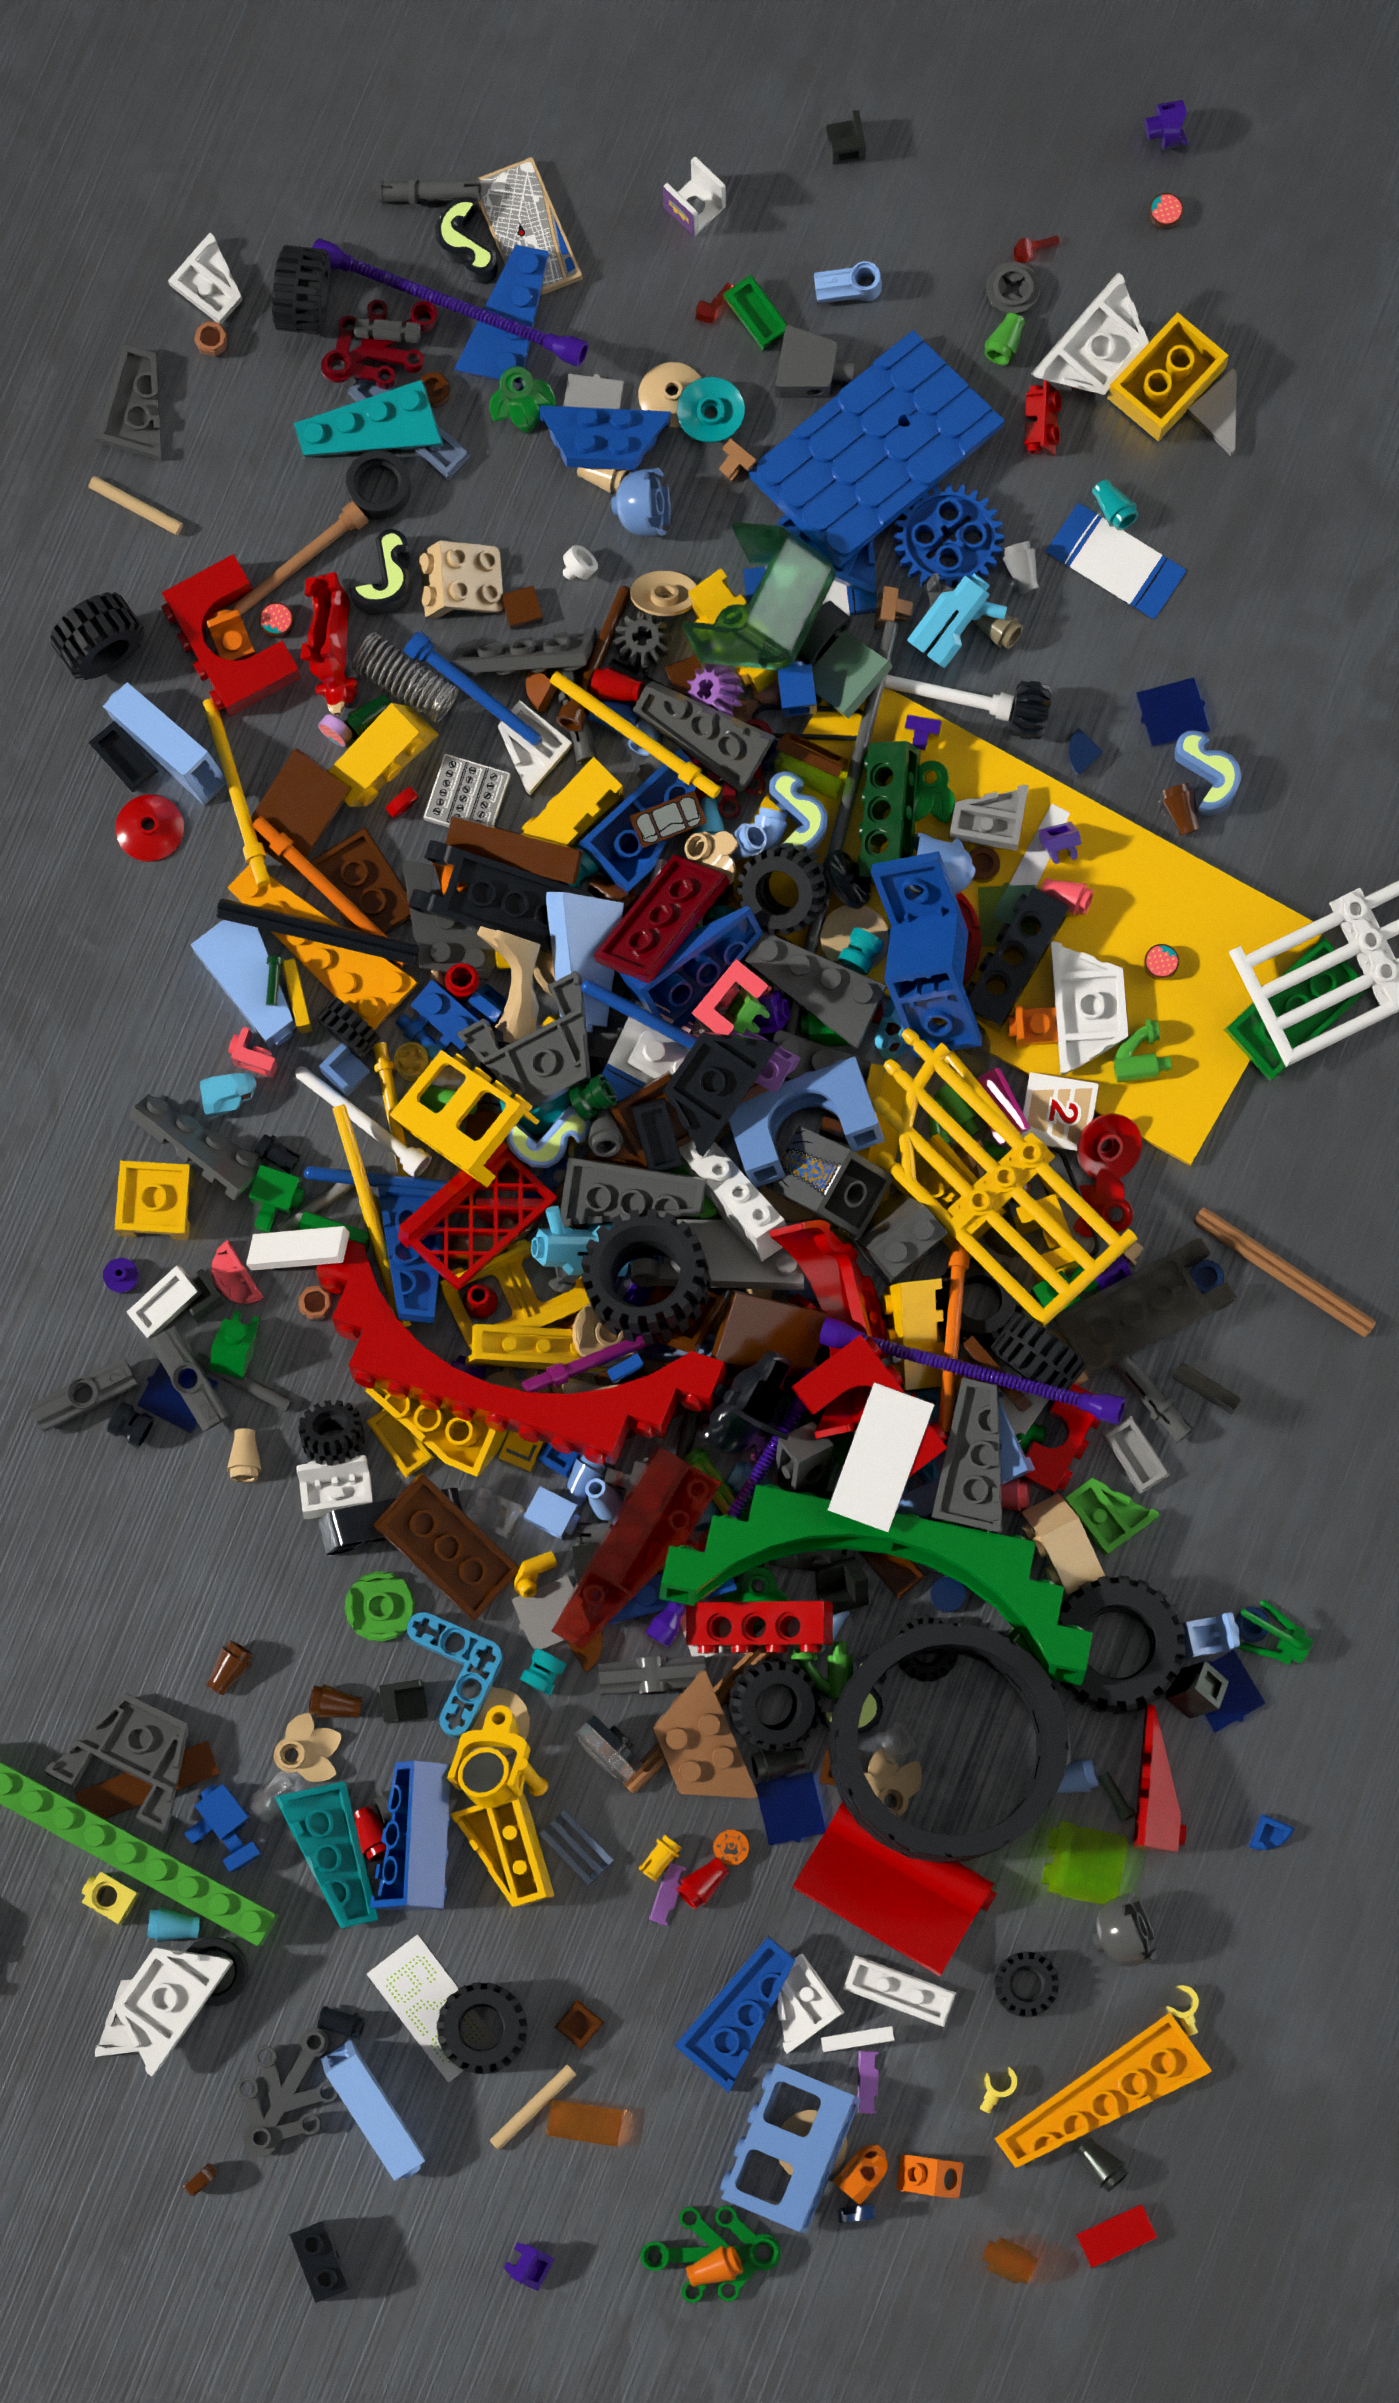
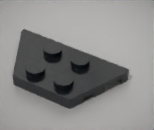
[663,1031,780,1157]

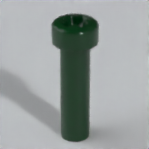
[266,956,284,1006]

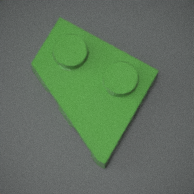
[1064,1478,1160,1557]

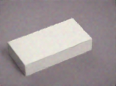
[127,1266,202,1339]
[821,2026,894,2053]

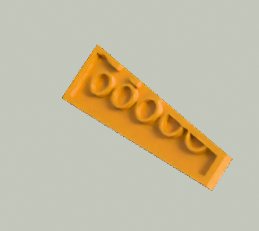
[227,864,420,1030]
[994,2012,1212,2168]

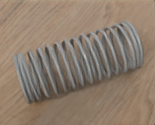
[351,632,459,723]

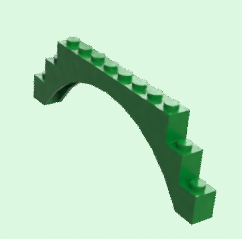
[659,1485,1093,1686]

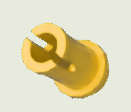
[638,1835,682,1882]

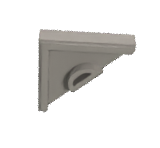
[1187,368,1237,456]

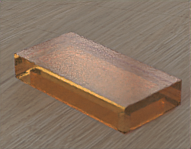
[546,2100,623,2147]

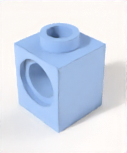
[523,1486,581,1540]

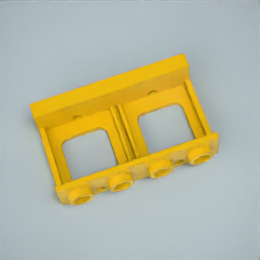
[390,1050,539,1187]
[440,1226,590,1354]

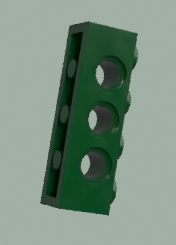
[857,741,921,886]

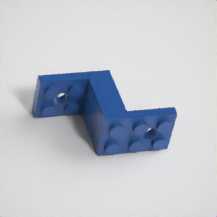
[871,851,982,1058]

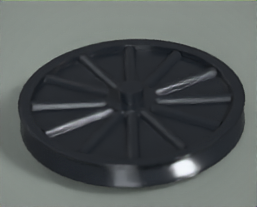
[824,850,871,909]

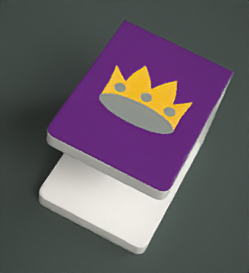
[663,157,726,237]

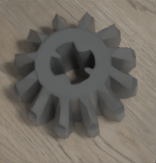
[613,611,672,671]

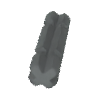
[354,318,421,343]

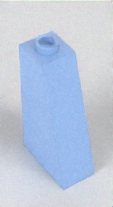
[103,682,227,806]
[546,892,624,1032]
[190,903,296,1048]
[320,2040,425,2181]

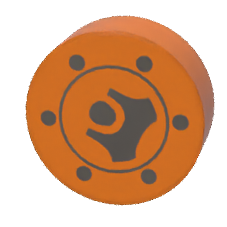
[713,1830,749,1866]

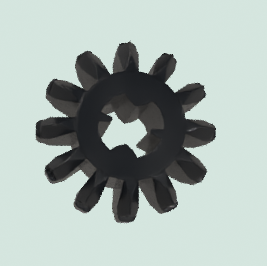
[1010,680,1052,740]

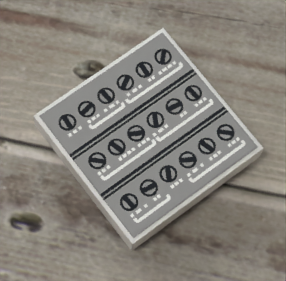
[424,754,511,828]

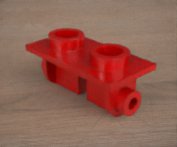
[1024,380,1062,456]

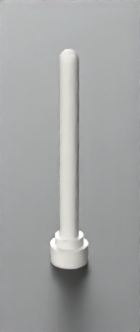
[883,674,1014,722]
[295,1066,432,1178]

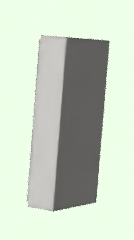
[1102,1416,1170,1494]

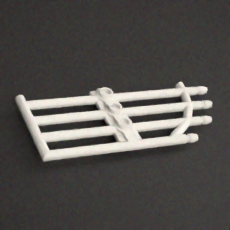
[1229,880,1399,1067]

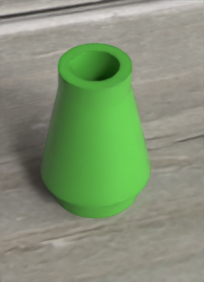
[984,313,1025,365]

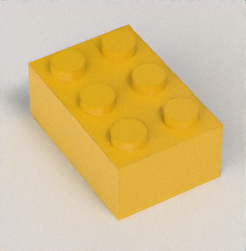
[1107,312,1229,442]

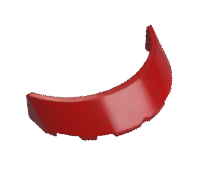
[769,1219,888,1439]

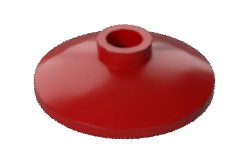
[115,794,184,862]
[1077,1113,1142,1179]

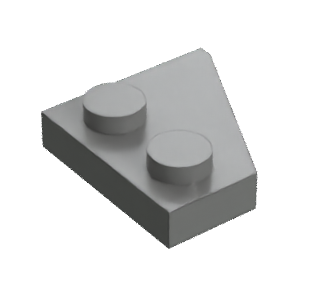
[949,785,1029,851]

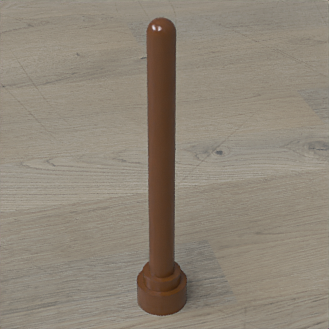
[556,586,630,732]

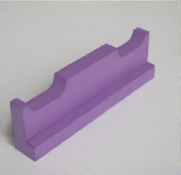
[649,1862,686,1926]
[857,2051,879,2114]

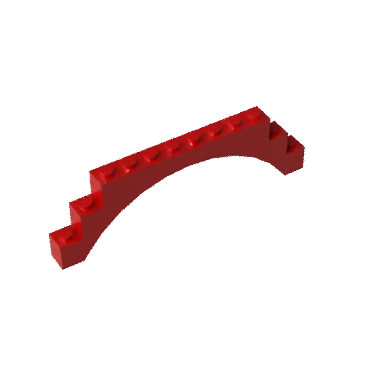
[316,1240,726,1465]

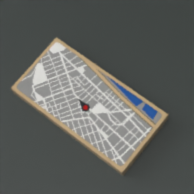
[478,157,583,296]

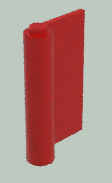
[792,1802,997,1977]

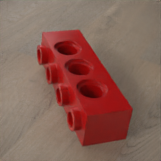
[686,1601,833,1654]

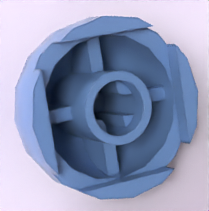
[611,468,671,537]

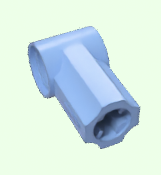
[814,261,882,304]

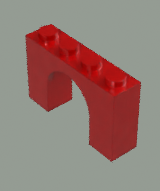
[160,554,302,717]
[791,1334,947,1478]

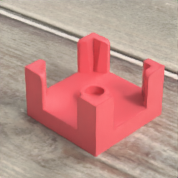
[692,959,772,1035]

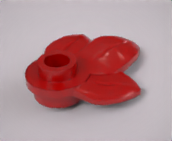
[1073,1168,1134,1237]

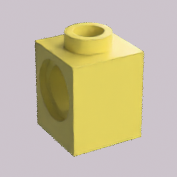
[81,1871,141,1926]

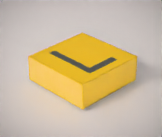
[498,1431,544,1473]

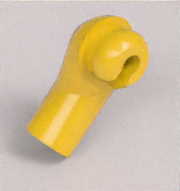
[514,1551,557,1598]

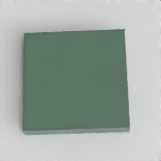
[812,630,893,719]

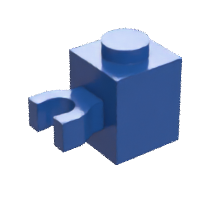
[777,661,817,717]
[184,1784,252,1845]

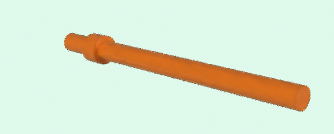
[252,816,406,968]
[938,1238,970,1435]

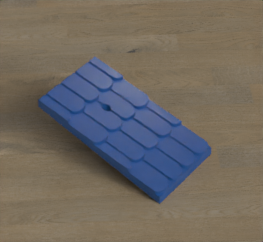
[748,330,1005,568]

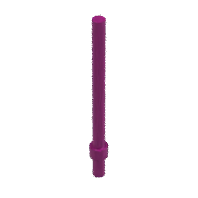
[522,1335,658,1392]

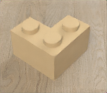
[1021,1493,1105,1595]

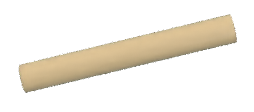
[88,476,183,535]
[489,2065,577,2150]

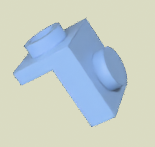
[1181,1612,1240,1659]

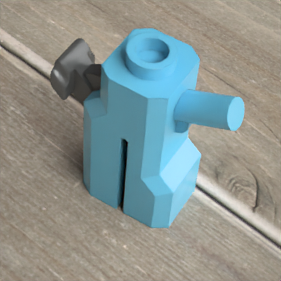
[907,573,1007,669]
[531,1206,629,1292]

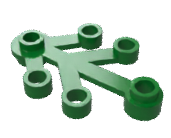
[640,2206,781,2303]

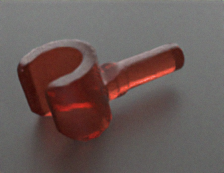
[1013,235,1060,263]
[695,283,733,323]

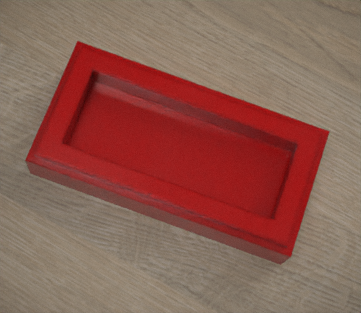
[1076,2204,1157,2268]

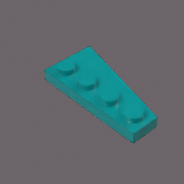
[294,380,443,458]
[275,1781,378,1929]

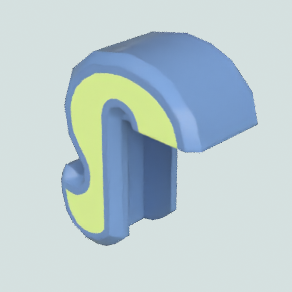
[1175,730,1241,817]
[769,771,827,854]

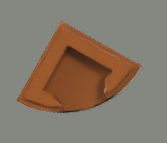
[526,671,557,713]

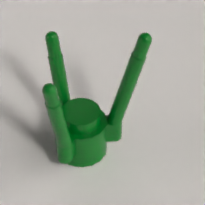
[1236,1600,1313,1666]

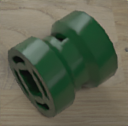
[569,1074,617,1121]

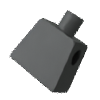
[775,325,856,398]

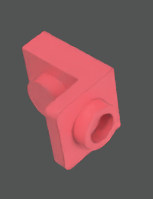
[228,1026,278,1079]

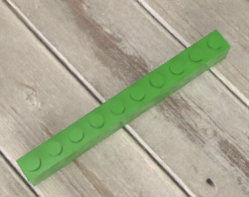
[0,1760,280,1946]

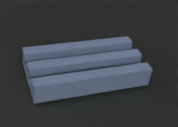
[539,1809,614,1886]

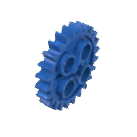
[893,483,1004,588]

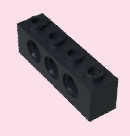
[965,887,1069,1032]

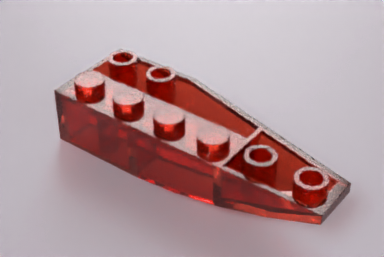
[551,1444,721,1649]

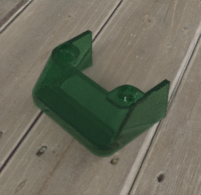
[681,522,836,670]

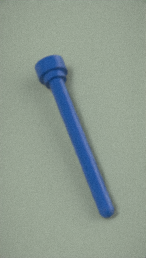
[403,630,542,746]
[581,980,698,1049]
[304,1166,469,1204]

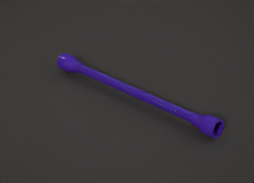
[312,238,589,367]
[820,1317,1126,1425]
[645,1367,814,1648]

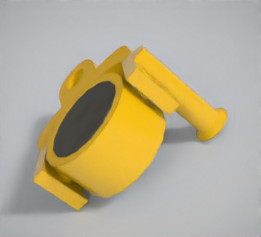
[447,1705,548,1808]

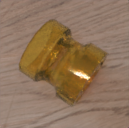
[394,1042,430,1083]

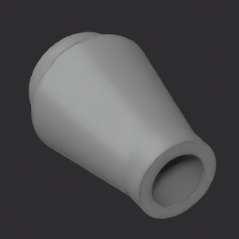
[1002,541,1039,594]

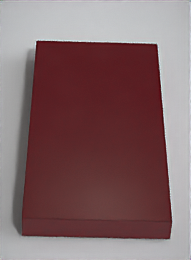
[593,854,730,984]

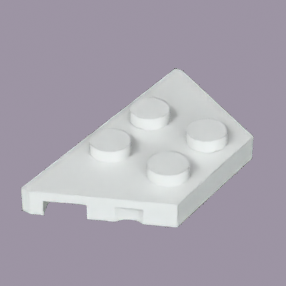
[1031,273,1149,395]
[1050,941,1128,1075]
[114,1947,233,2077]

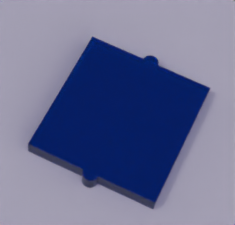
[1136,677,1210,747]
[137,1362,219,1434]
[1204,1650,1266,1733]
[755,1771,826,1846]

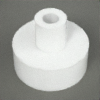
[562,544,598,580]

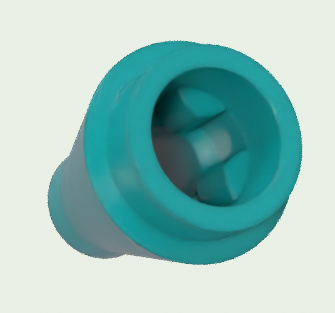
[1092,479,1139,531]

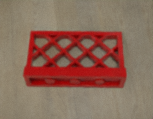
[398,1141,558,1291]

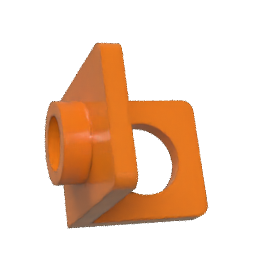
[896,2154,964,2199]

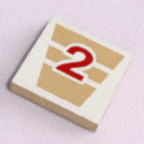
[1021,1072,1099,1151]

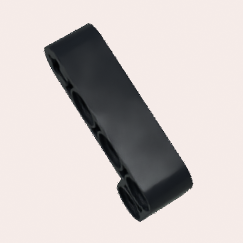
[318,1488,463,1555]

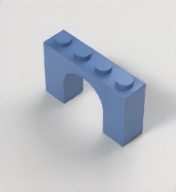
[729,1057,885,1188]

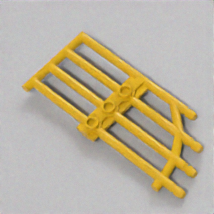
[872,1028,1138,1327]

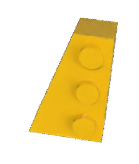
[688,568,789,693]
[329,703,439,807]
[521,757,624,847]
[881,1278,944,1391]
[450,1793,555,1907]

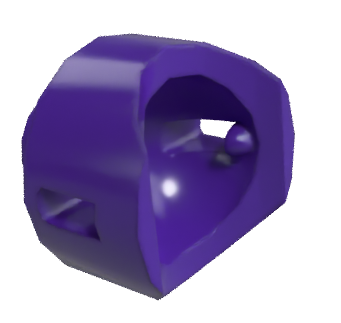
[1144,100,1189,149]

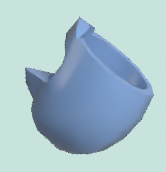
[910,832,975,895]

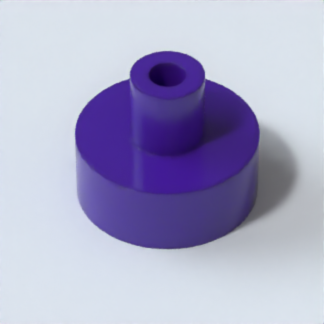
[103,1258,140,1294]

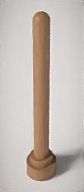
[232,501,369,615]

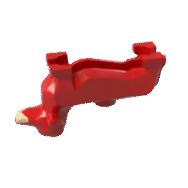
[300,572,358,716]

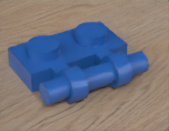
[395,979,481,1069]

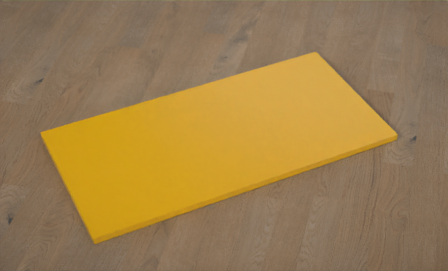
[719,688,1322,1166]

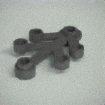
[236,2028,339,2156]

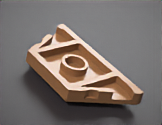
[652,1669,758,1798]

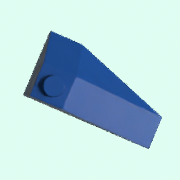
[577,749,703,893]
[620,906,763,1028]

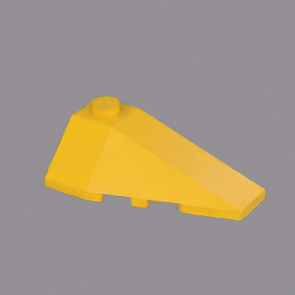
[365,1386,508,1477]

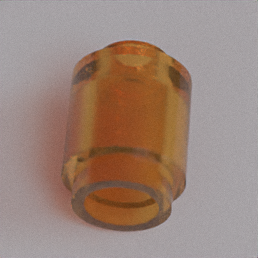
[981,2236,1038,2285]

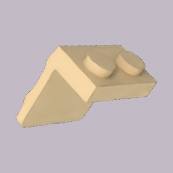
[419,540,504,619]

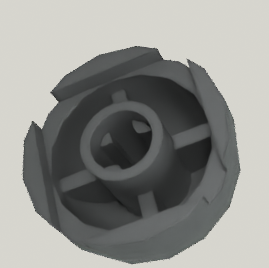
[1092,1892,1157,1967]

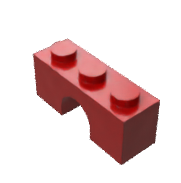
[1020,1384,1101,1496]

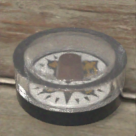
[574,1714,643,1785]

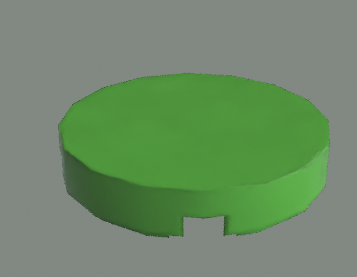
[345,1571,416,1643]

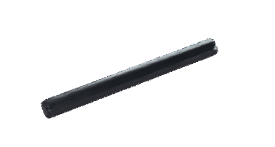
[216,898,420,965]

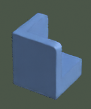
[319,1042,371,1097]

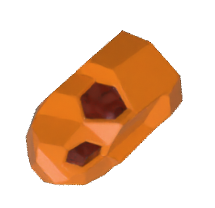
[832,2144,888,2205]

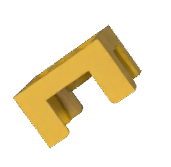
[114,1160,194,1241]
[1012,1194,1079,1284]

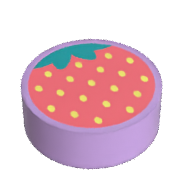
[318,714,353,747]

